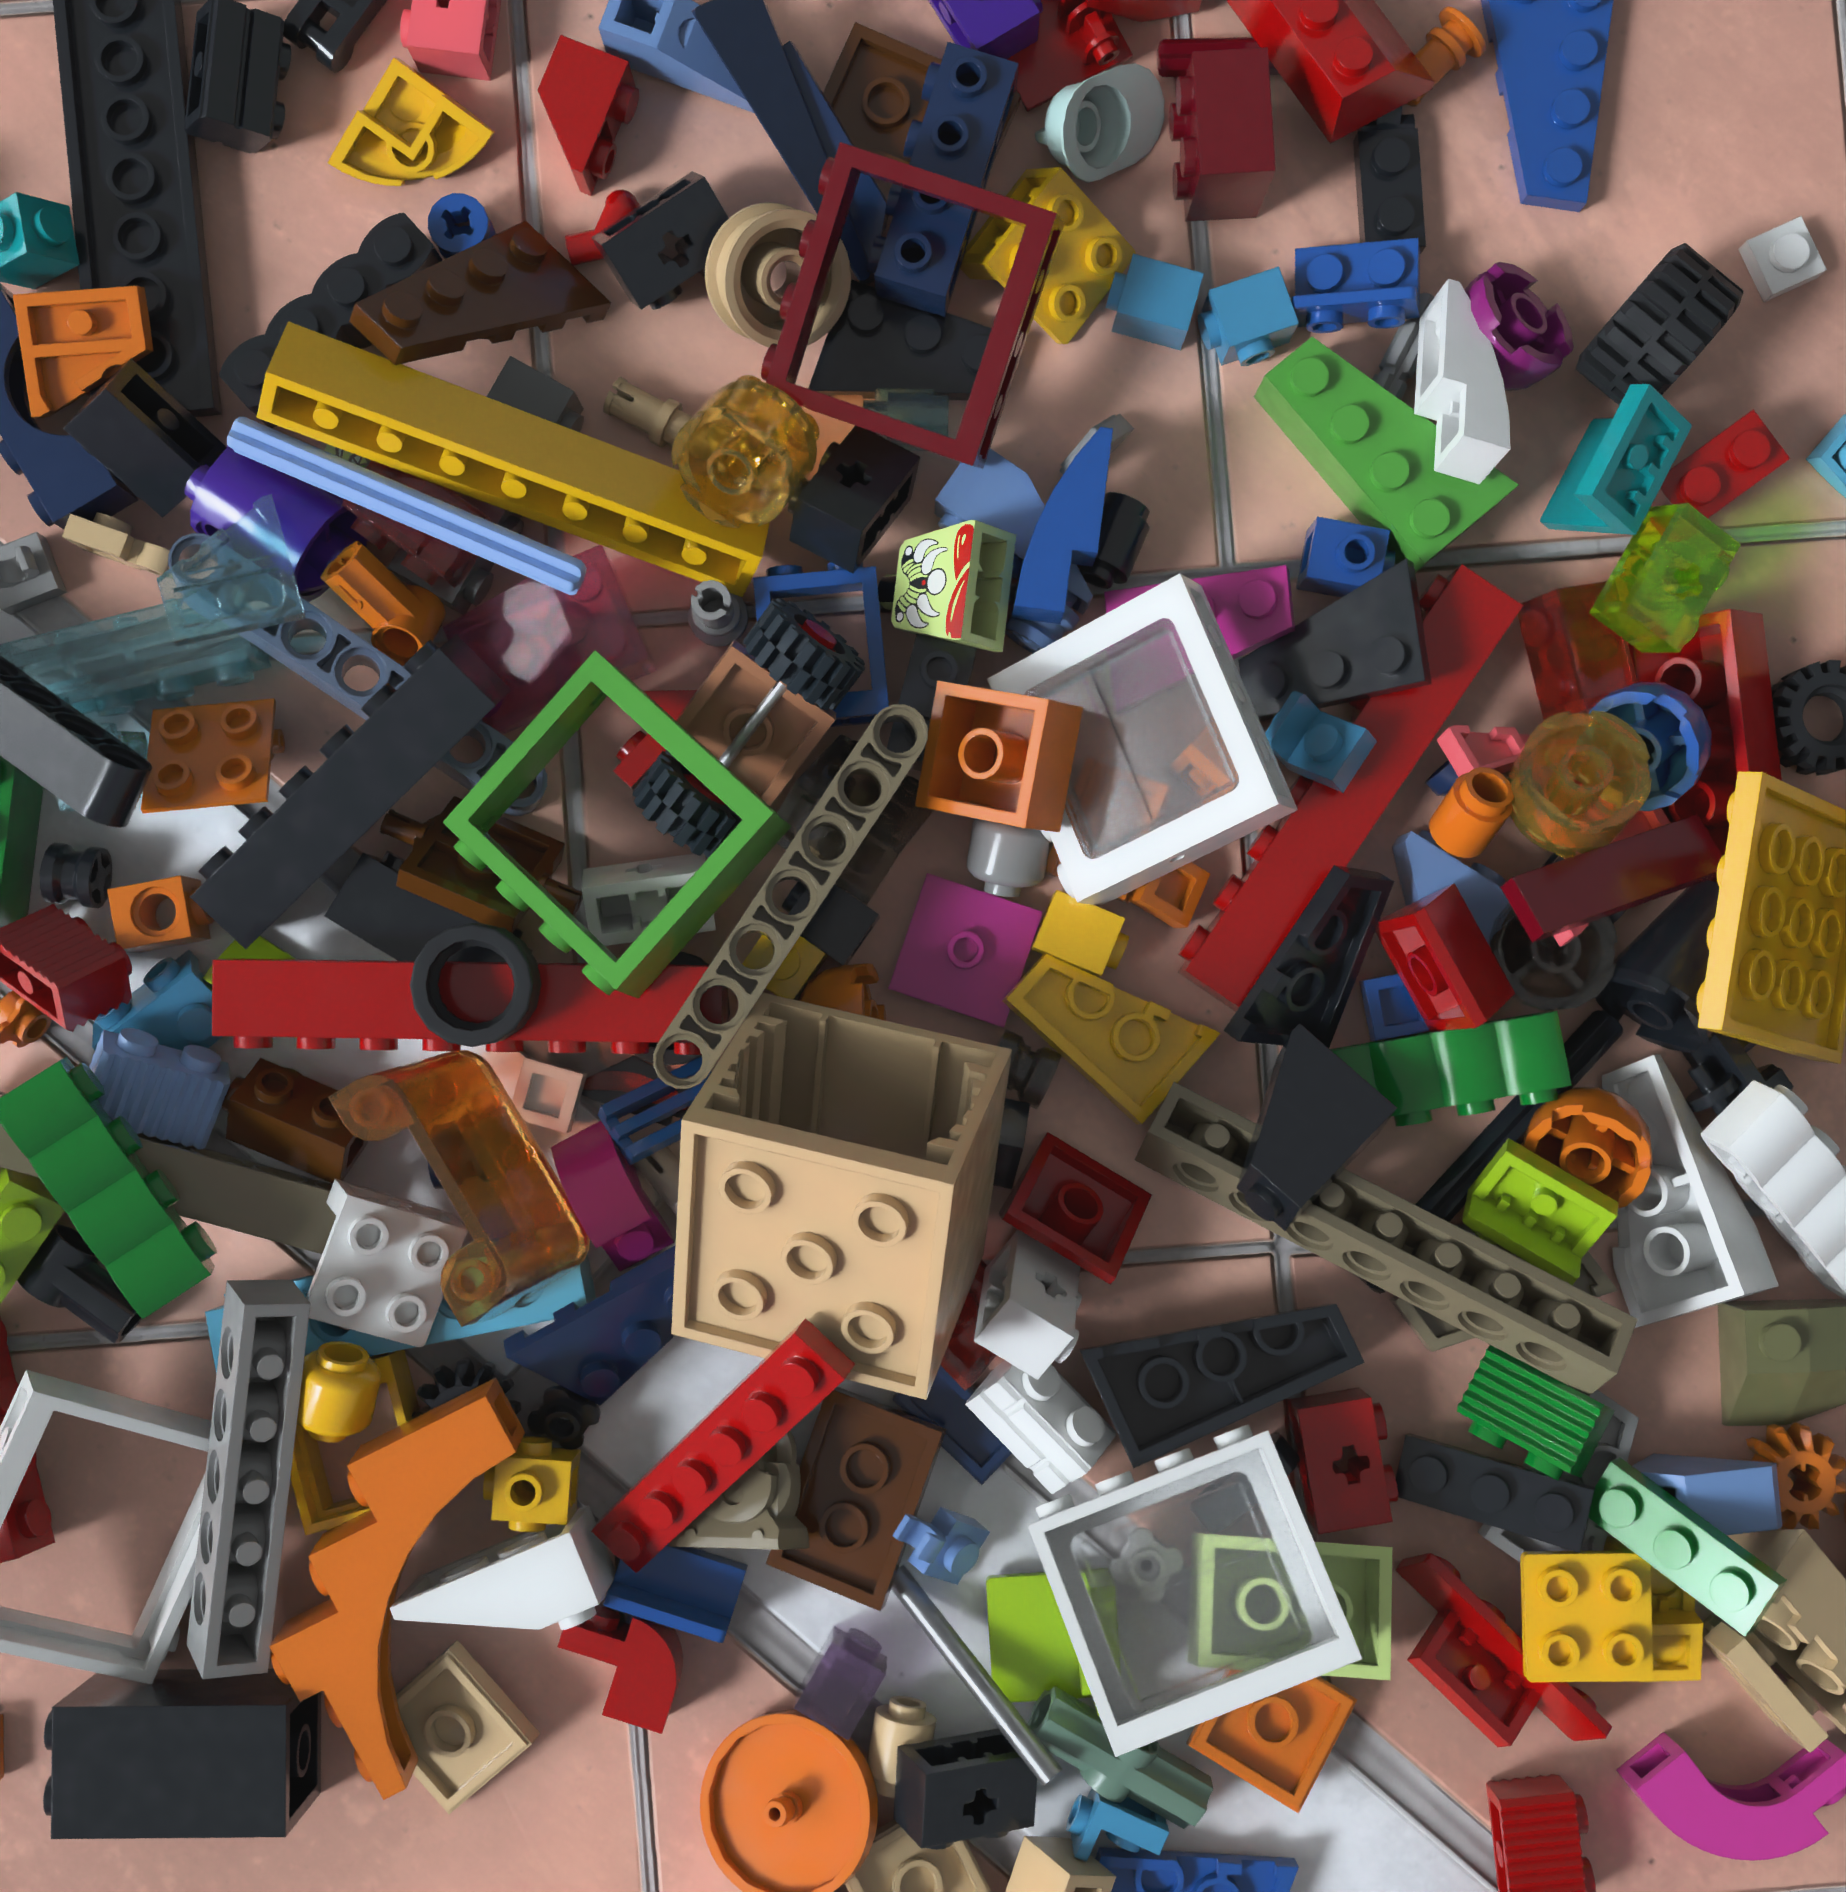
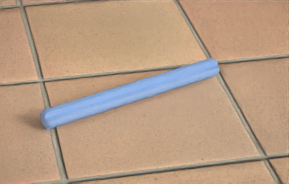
[227,416,587,595]

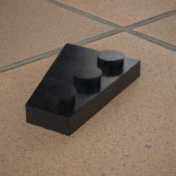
[808,280,992,400]
[1238,558,1432,721]
[1224,865,1395,1048]

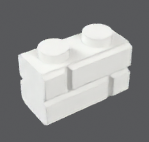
[965,1360,1117,1494]

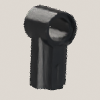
[17,1225,142,1344]

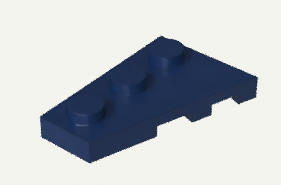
[503,1245,676,1406]

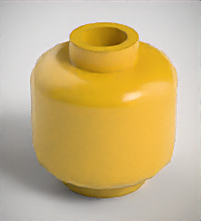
[297,1341,381,1443]

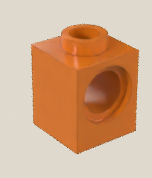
[107,875,214,953]

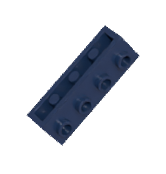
[867,42,1019,317]

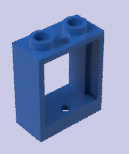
[753,562,889,727]

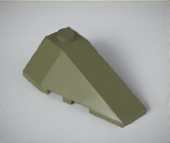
[1718,1299,1846,1426]

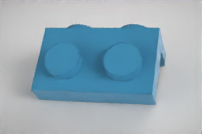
[92,950,224,1051]

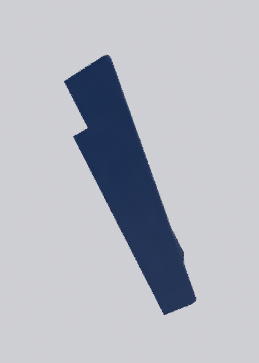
[692,0,889,285]

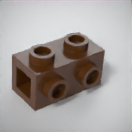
[222,1058,374,1184]

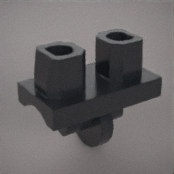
[1681,1033,1794,1116]

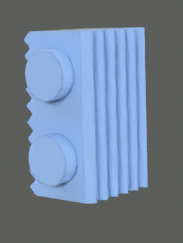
[89,1028,230,1150]

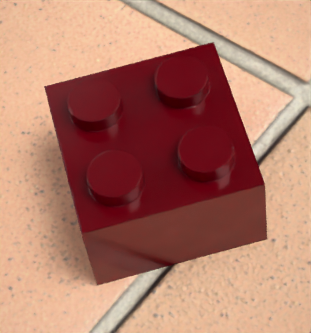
[1169,47,1276,222]

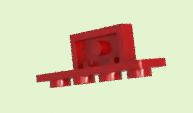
[1396,1553,1612,1747]

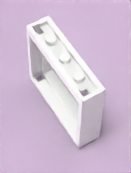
[0,1369,211,1684]

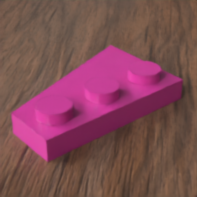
[1104,565,1295,714]

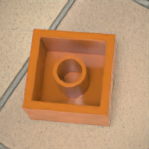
[915,681,1083,832]

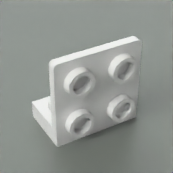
[306,1179,468,1347]

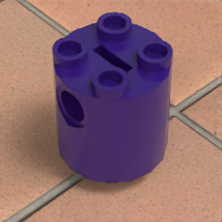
[185,445,370,602]

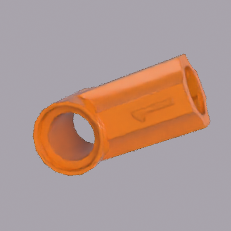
[320,540,446,666]

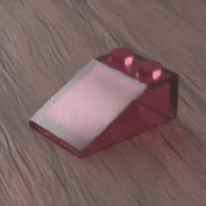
[443,545,657,735]

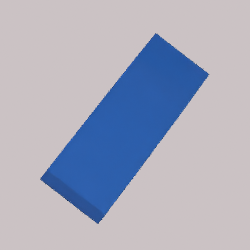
[1011,427,1113,624]

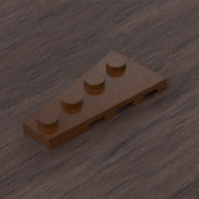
[349,220,612,365]

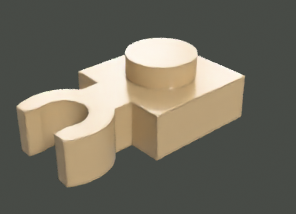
[62,512,174,581]

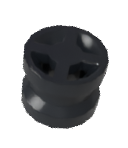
[40,842,112,909]

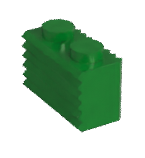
[1457,1345,1615,1481]

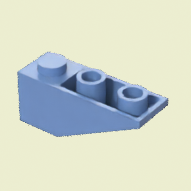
[599,0,754,113]
[934,448,1093,615]

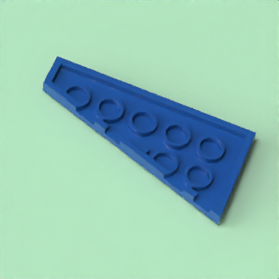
[1481,0,1613,212]

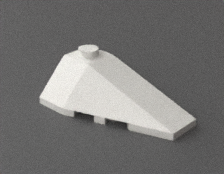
[1602,1054,1779,1328]

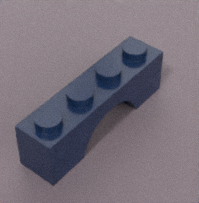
[0,283,138,529]

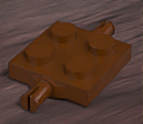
[380,796,583,934]

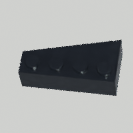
[1079,1304,1365,1468]

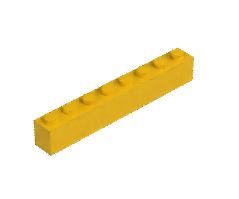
[256,321,773,597]

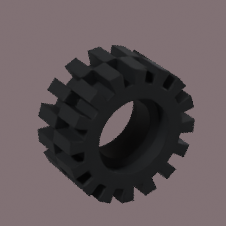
[1771,660,1846,776]

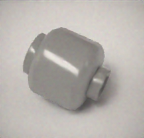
[967,819,1050,897]

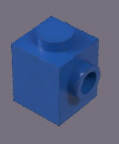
[1296,516,1395,598]

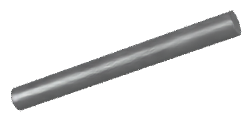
[891,1565,1063,1786]

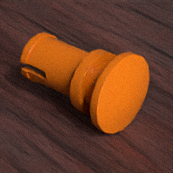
[1407,6,1486,107]

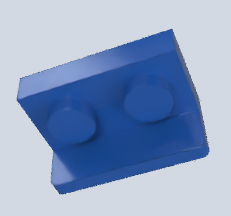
[1291,238,1420,333]

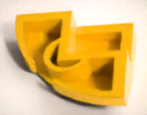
[327,58,495,186]

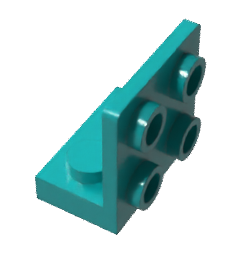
[1540,384,1693,535]

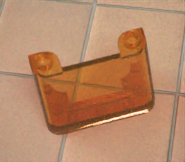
[328,1050,590,1327]

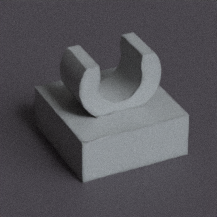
[0,532,67,615]

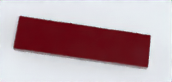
[1501,814,1723,943]

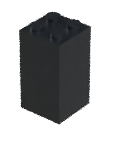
[43,1668,321,1839]

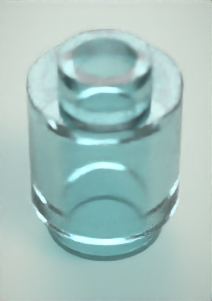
[863,388,949,451]

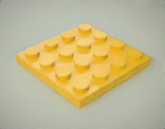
[1697,771,1846,1064]

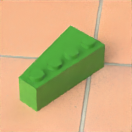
[1254,337,1519,573]

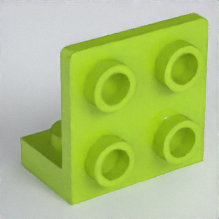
[986,1568,1121,1716]

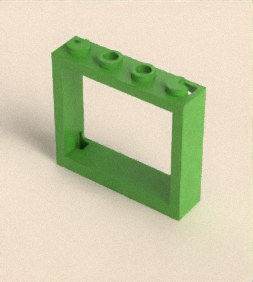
[443,650,792,999]

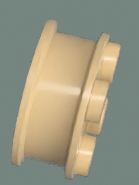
[705,202,851,347]

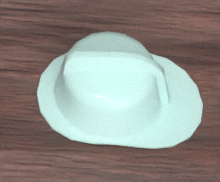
[1035,63,1165,183]

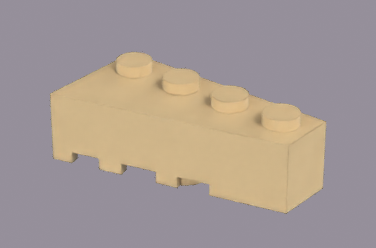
[1728,1529,1846,1735]

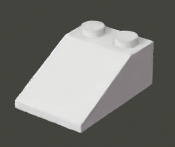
[390,1505,616,1630]

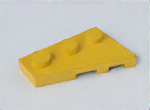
[1002,954,1221,1125]

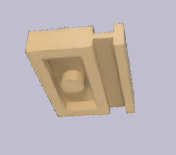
[1703,1614,1829,1753]

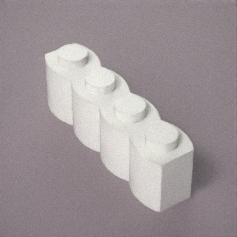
[1701,1080,1846,1300]

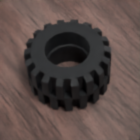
[1576,243,1743,405]

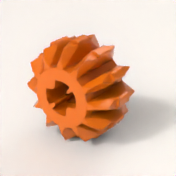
[1742,1422,1846,1530]

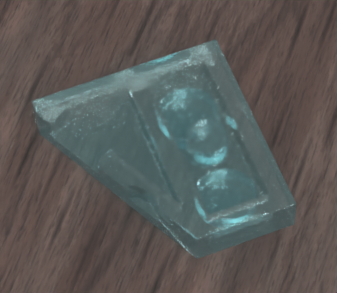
[157,494,305,647]

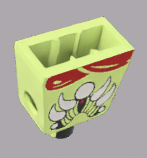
[878,520,1016,652]

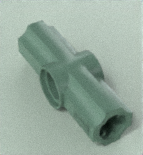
[1027,1686,1213,1829]

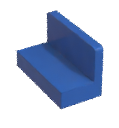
[603,1544,748,1643]

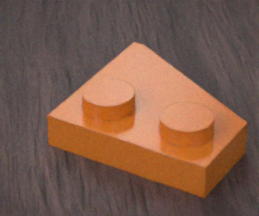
[13,286,154,418]

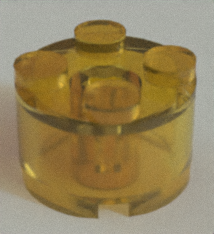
[671,375,820,528]
[1507,710,1652,859]

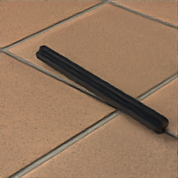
[1359,1010,1624,1294]

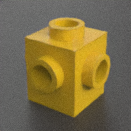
[483,1436,581,1532]

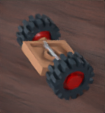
[632,598,866,858]

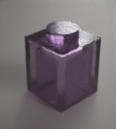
[794,1626,887,1740]

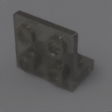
[777,735,935,905]

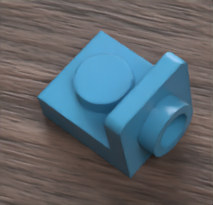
[1265,691,1377,793]
[1066,1788,1169,1862]

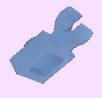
[892,1507,990,1585]

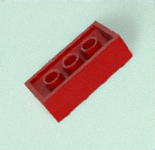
[1226,0,1435,144]
[1614,609,1782,855]

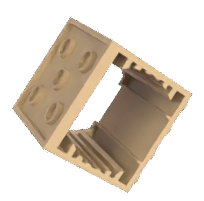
[671,993,1012,1400]

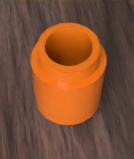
[1429,767,1514,858]

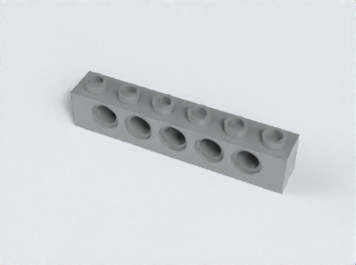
[187,1280,311,1679]

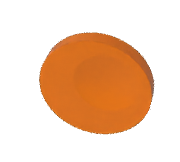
[700,1710,878,1892]

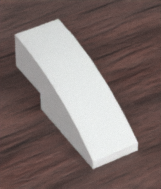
[1414,278,1511,484]

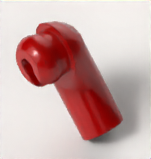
[565,189,640,266]

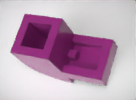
[551,1120,674,1271]

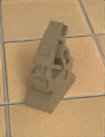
[669,1430,809,1550]

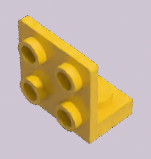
[960,167,1136,344]
[1520,1536,1654,1682]

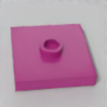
[888,873,1043,1028]

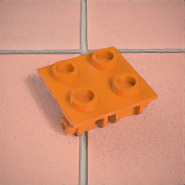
[141,698,285,813]

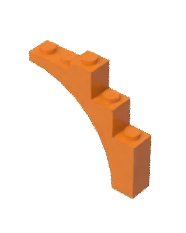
[269,1378,525,1800]

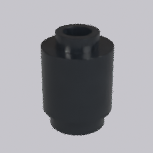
[1077,492,1150,589]

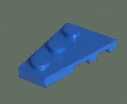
[1095,1847,1299,1892]

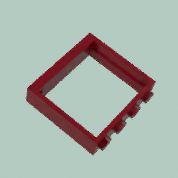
[761,142,1065,469]

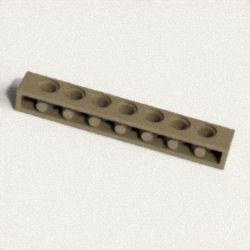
[1135,1082,1638,1396]

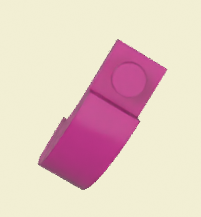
[1616,1732,1846,1861]

